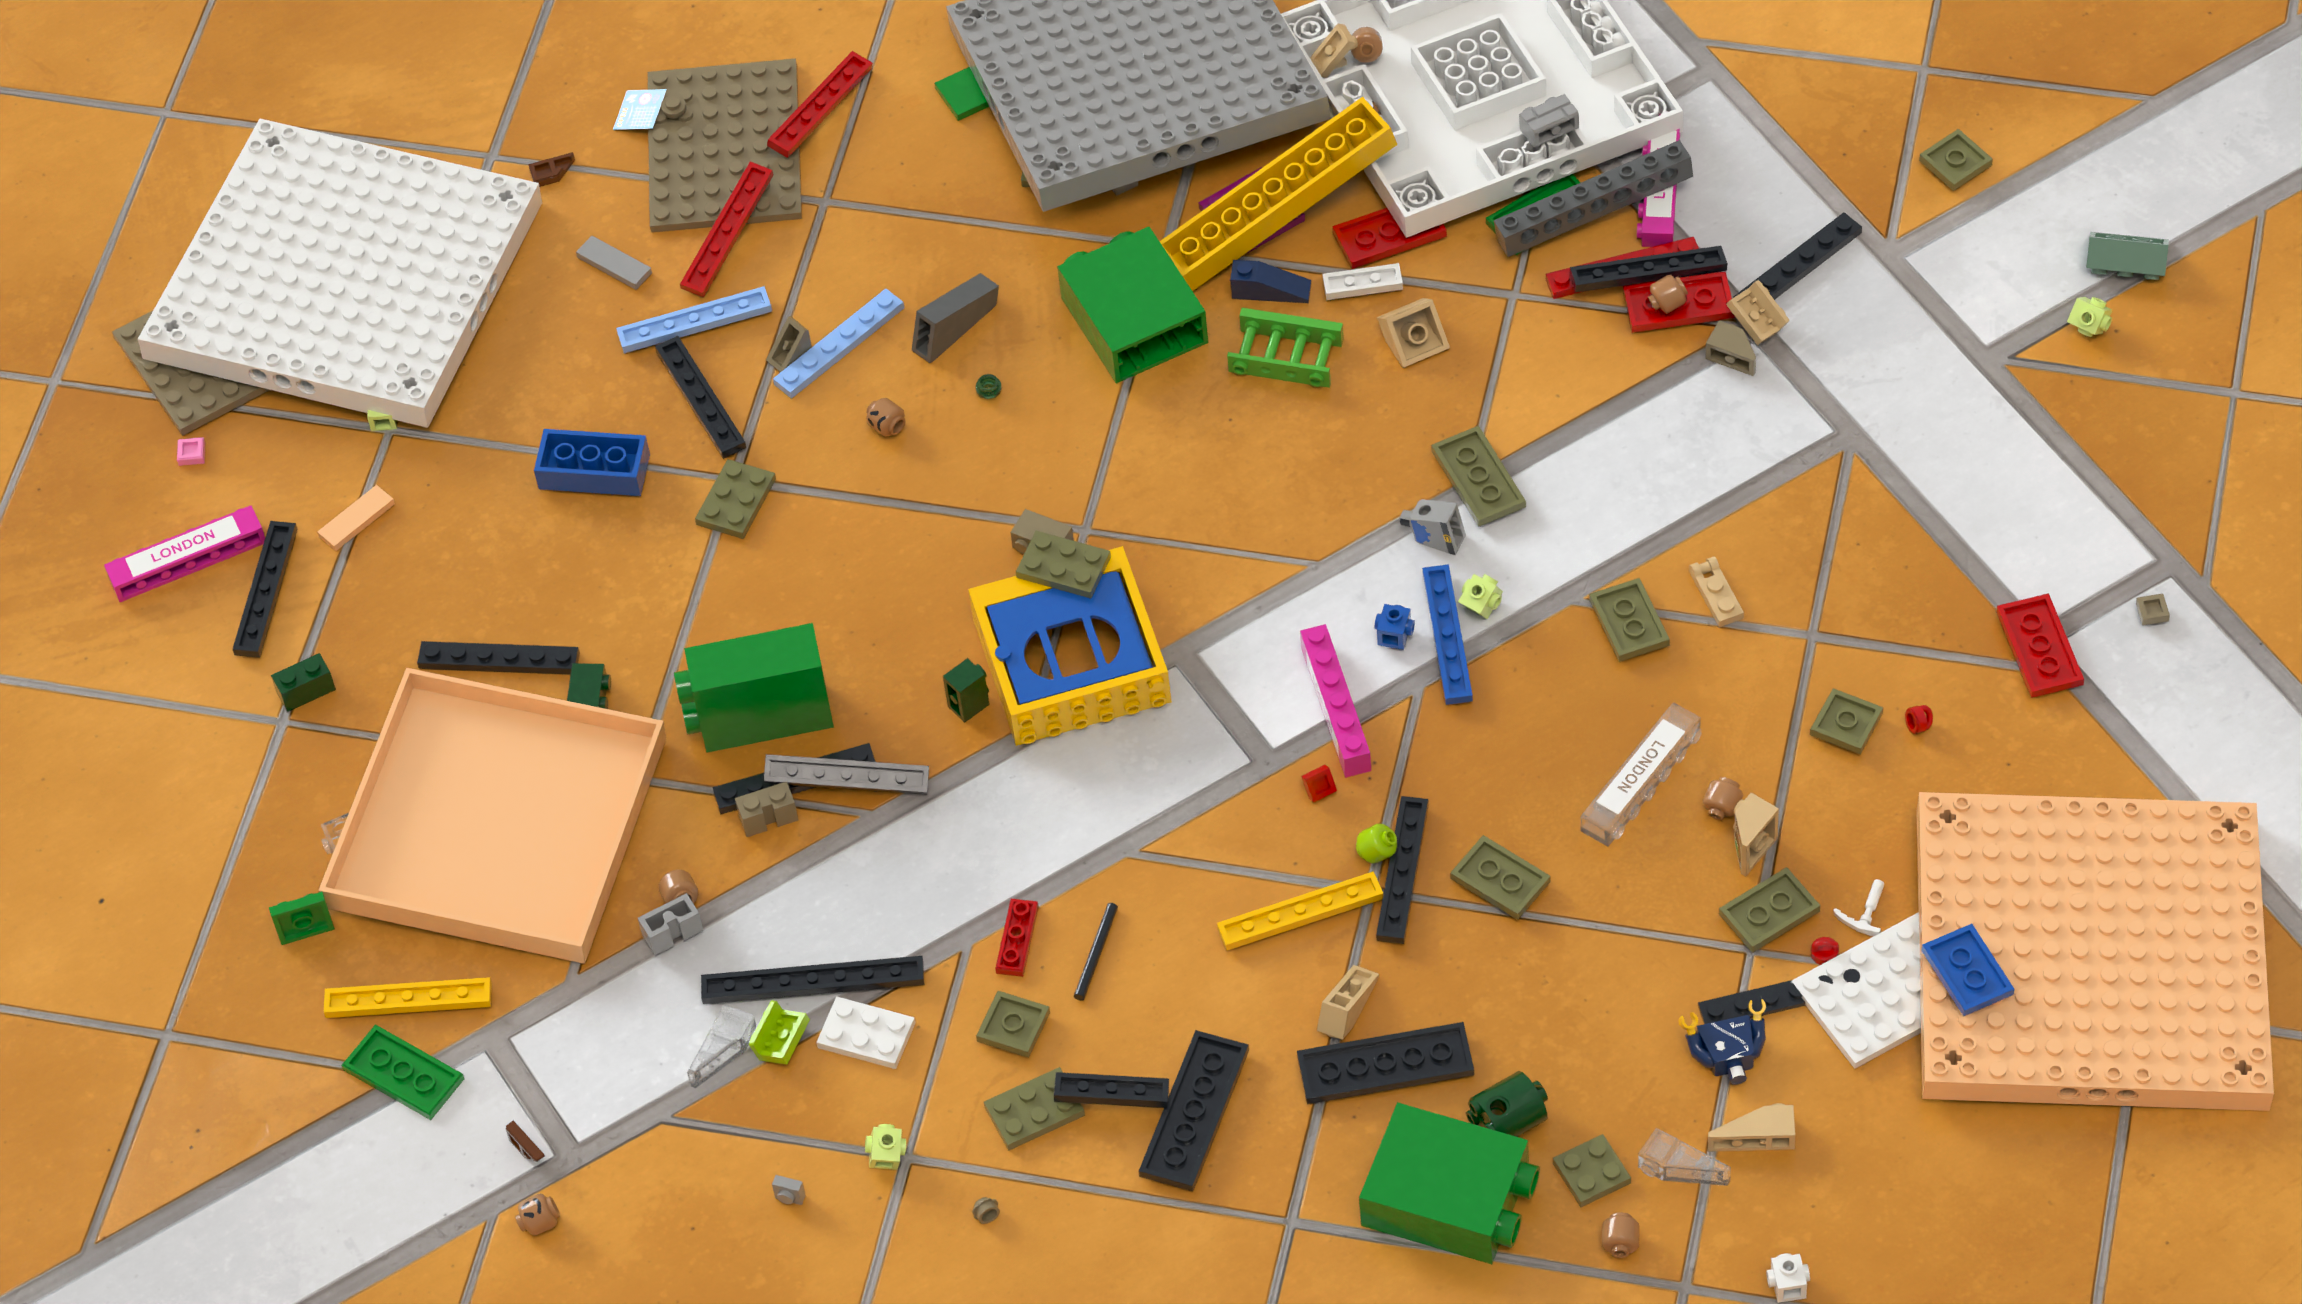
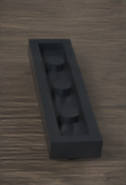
[1054,1072,1169,1108]

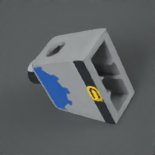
[1400,499,1466,555]

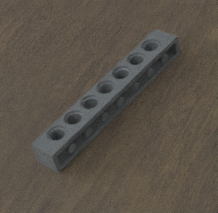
[1494,140,1693,257]

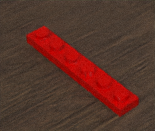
[767,51,873,158]
[680,161,774,298]
[1546,236,1699,299]

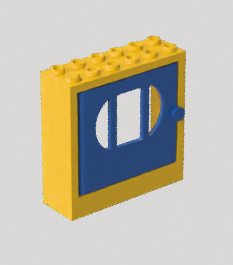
[968,546,1172,746]

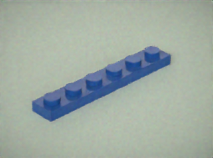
[1422,564,1473,705]

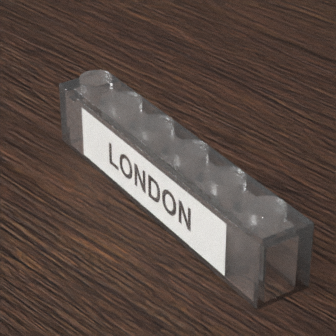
[1580,702,1702,847]

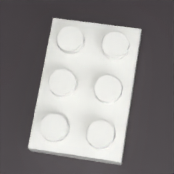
[816,996,916,1069]

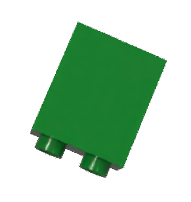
[1057,226,1209,384]
[674,623,834,753]
[1359,1102,1540,1265]

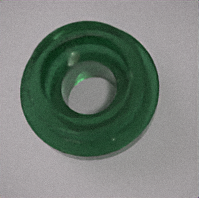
[975,374,1002,399]

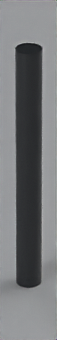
[1074,903,1118,1001]

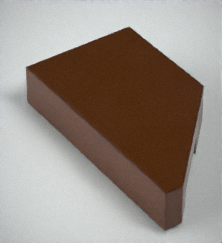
[528,152,575,187]
[505,1120,545,1162]

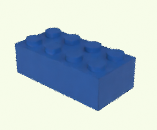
[534,429,650,496]

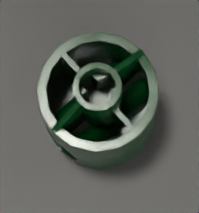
[1466,1071,1548,1137]

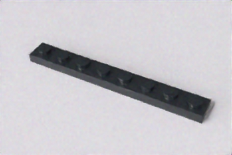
[701,956,925,1004]

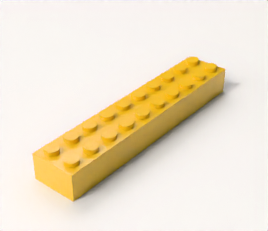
[1160,96,1398,291]

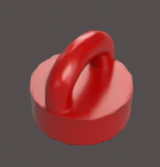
[1905,705,1933,734]
[1811,937,1839,965]

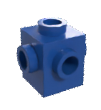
[1374,604,1415,650]

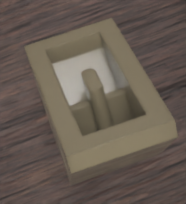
[766,316,812,372]

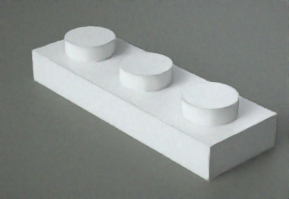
[1322,263,1403,300]

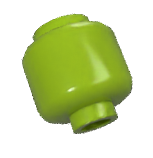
[1356,824,1397,863]

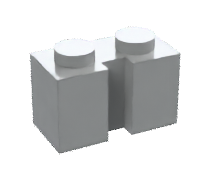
[638,893,703,956]

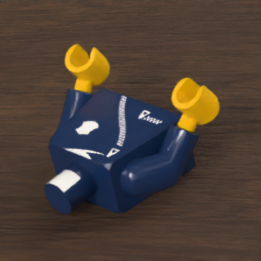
[1678,999,1766,1085]

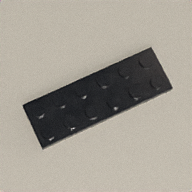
[1297,1022,1474,1104]
[1139,1030,1249,1192]

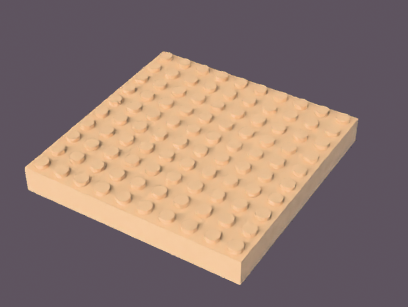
[319,668,666,964]

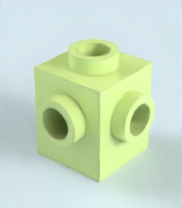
[2067,297,2112,337]
[1458,574,1503,619]
[865,1124,906,1170]

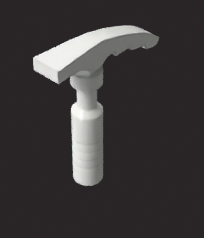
[1833,879,1884,937]

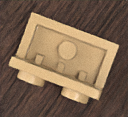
[1726,280,1789,346]

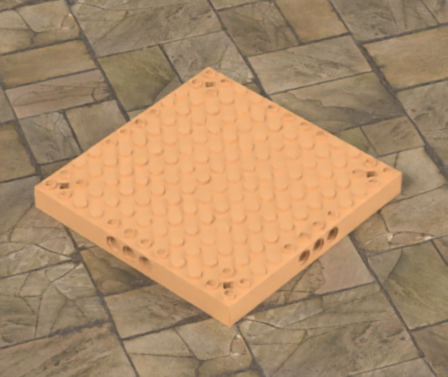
[1917,792,2274,1111]

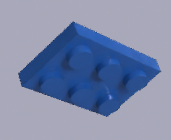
[1921,924,2015,1017]

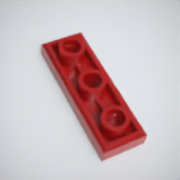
[995,898,1039,977]

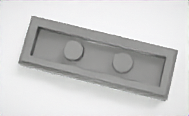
[576,236,652,290]

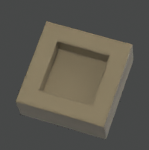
[2136,593,2170,626]

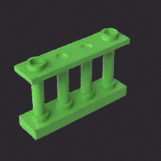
[1227,308,1344,388]

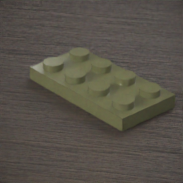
[1431,425,1526,527]

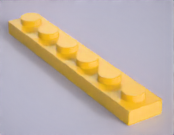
[1217,871,1383,951]
[324,977,492,1018]

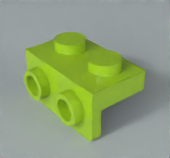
[749,1000,810,1065]

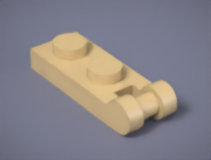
[1689,556,1744,628]

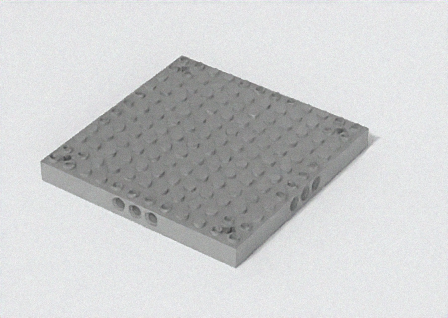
[946,0,1331,212]

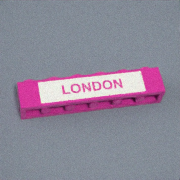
[1637,114,1680,247]
[104,505,265,602]
[1300,624,1372,778]

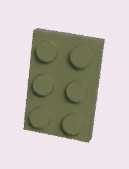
[695,459,776,539]
[1016,530,1111,598]
[1589,578,1670,662]
[1450,835,1551,920]
[1719,867,1821,953]
[984,1067,1085,1151]

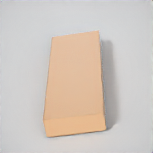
[317,485,395,551]

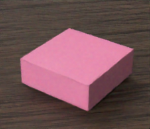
[177,437,205,466]

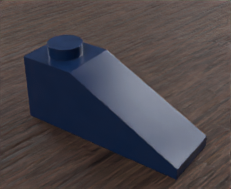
[1230,260,1312,303]

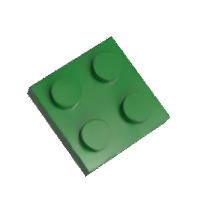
[269,892,335,945]

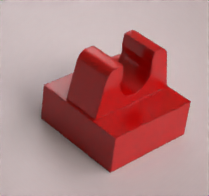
[1301,764,1337,803]

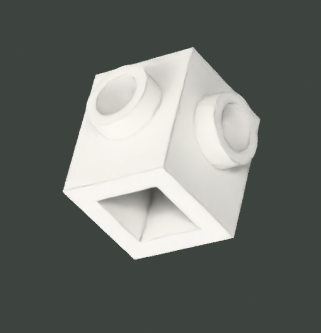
[1766,1253,1810,1303]

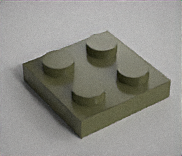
[1919,129,1993,191]
[1810,688,1883,755]
[976,991,1050,1058]
[1553,1134,1631,1207]

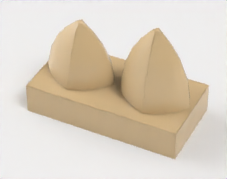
[1310,23,1358,78]

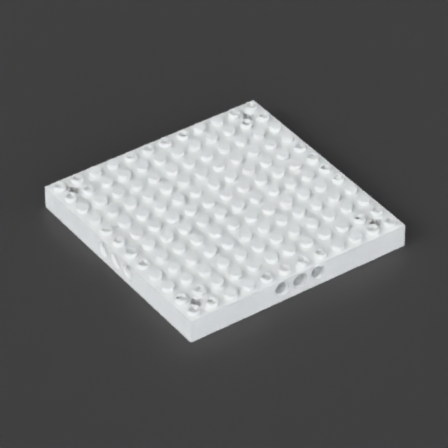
[1281,0,1683,238]
[138,119,542,428]

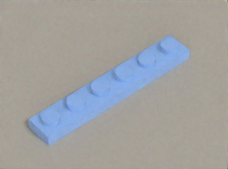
[616,286,772,353]
[773,289,904,399]

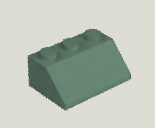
[2086,232,2169,280]

